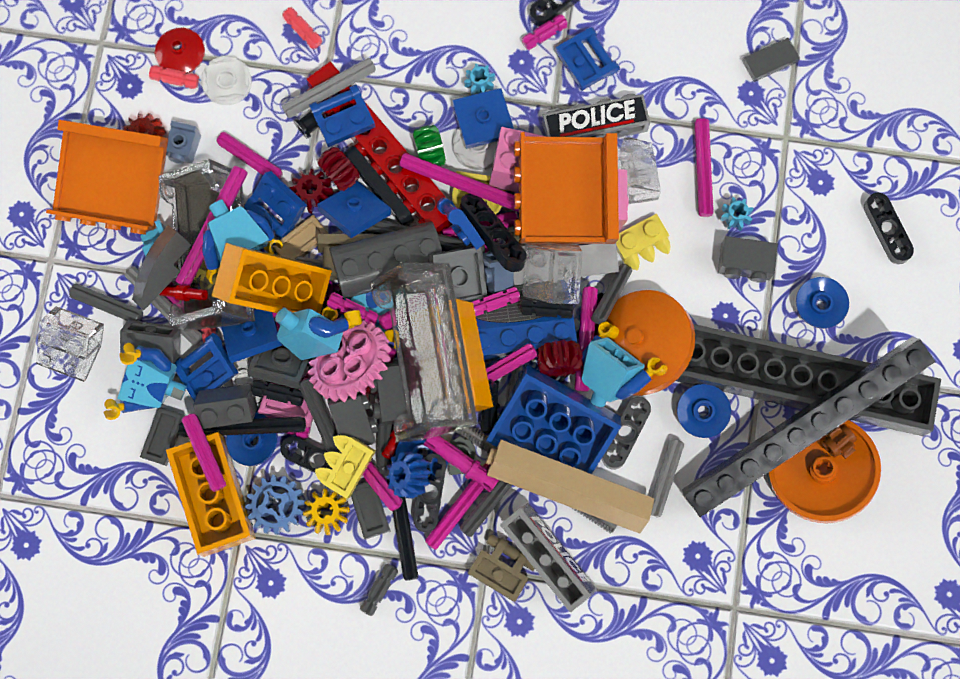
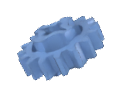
[245,475,306,535]

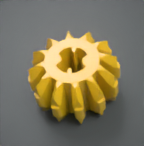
[303,488,350,536]

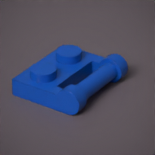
[555,27,620,91]
[309,84,375,148]
[245,171,307,240]
[437,198,485,250]
[175,333,239,402]

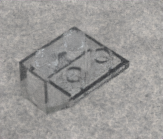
[618,137,661,204]
[522,243,582,304]
[36,306,104,382]

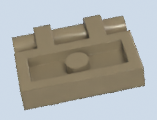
[468,534,535,602]

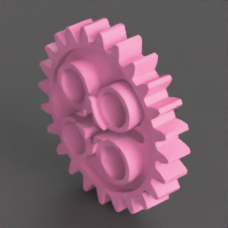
[308,320,392,402]

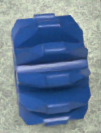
[385,451,432,499]

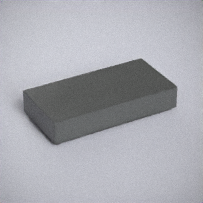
[742,37,800,82]
[140,407,185,466]
[351,481,391,540]

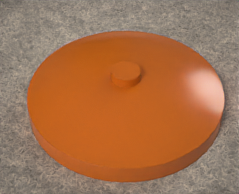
[594,290,695,396]
[768,420,881,523]

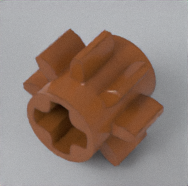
[821,425,857,459]

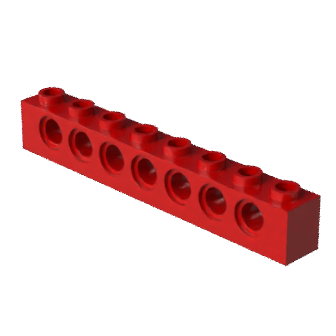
[306,61,452,234]

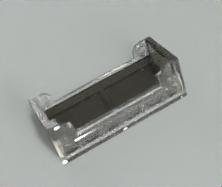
[159,159,255,331]
[370,263,478,442]

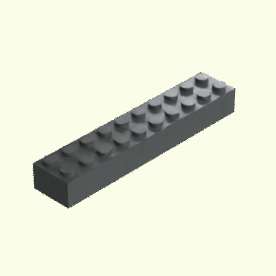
[676,324,941,436]

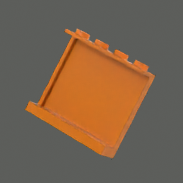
[46,120,168,235]
[514,132,619,244]

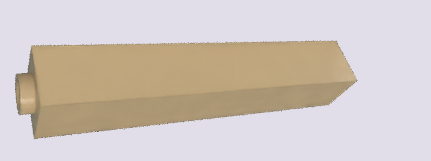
[486,440,655,534]

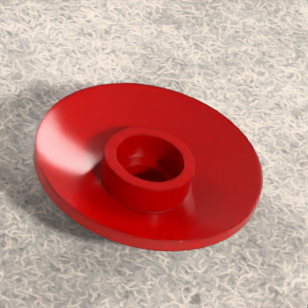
[155,28,205,74]

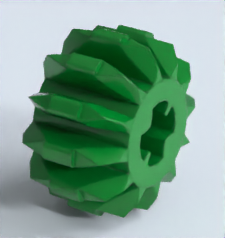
[413,125,446,166]

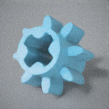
[464,64,495,95]
[720,197,754,231]

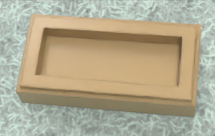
[272,215,329,260]

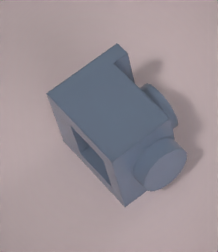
[166,120,201,164]
[483,252,514,294]

